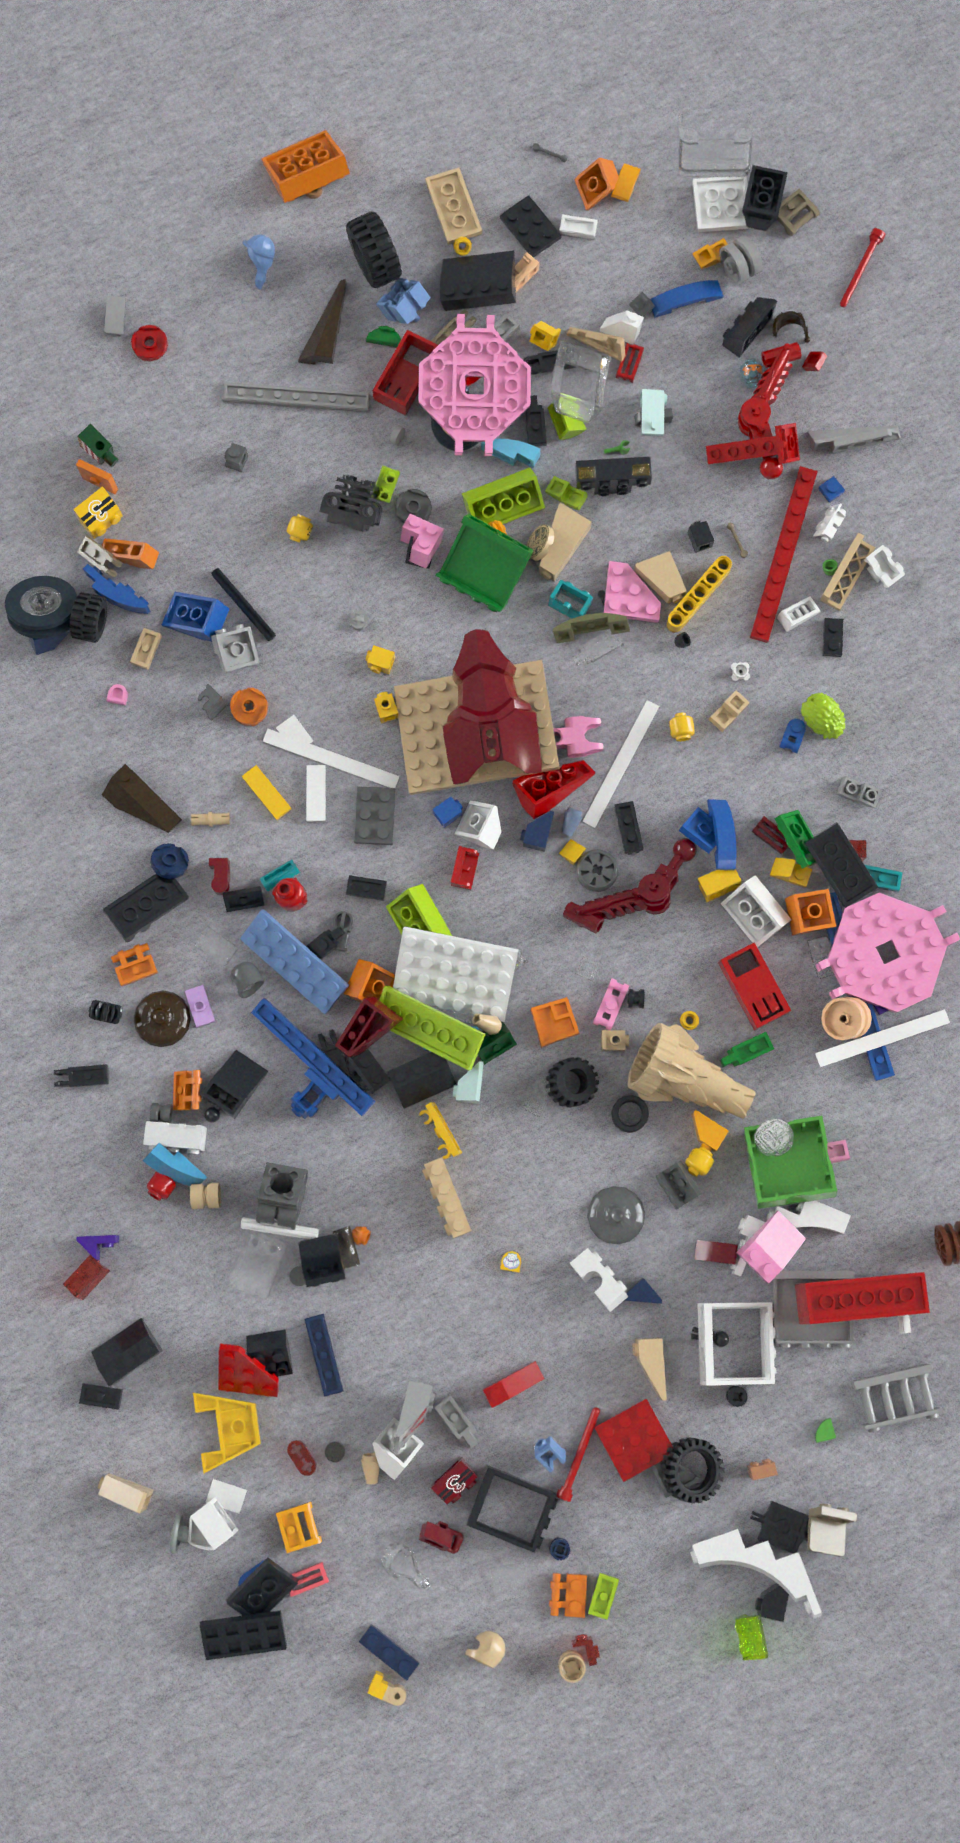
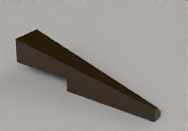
[298,279,347,365]

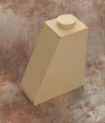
[634,551,687,603]
[98,1473,154,1513]

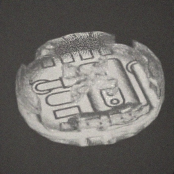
[754,1119,794,1157]

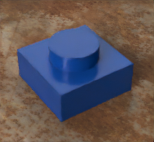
[818,476,845,503]

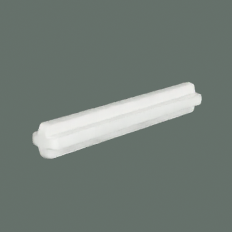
[241,1217,319,1239]

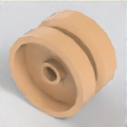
[821,997,872,1041]

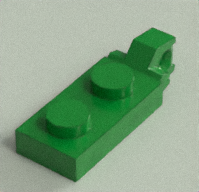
[719,1032,774,1067]

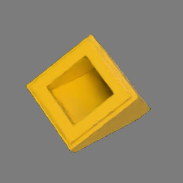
[559,839,586,865]

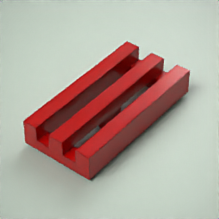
[616,343,644,383]

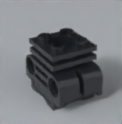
[319,474,383,532]

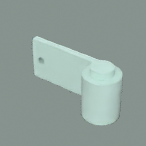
[640,389,667,436]

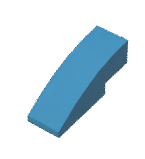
[143,1143,207,1186]

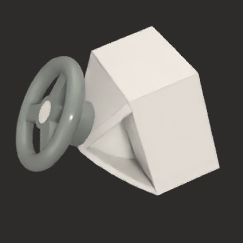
[170,1497,238,1554]

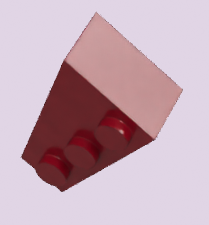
[335,997,403,1057]

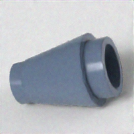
[562,807,583,837]

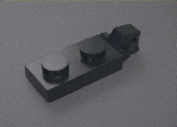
[525,395,547,446]
[306,927,345,960]

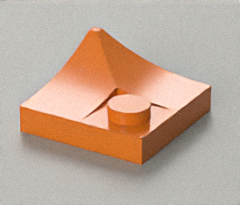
[530,997,580,1048]

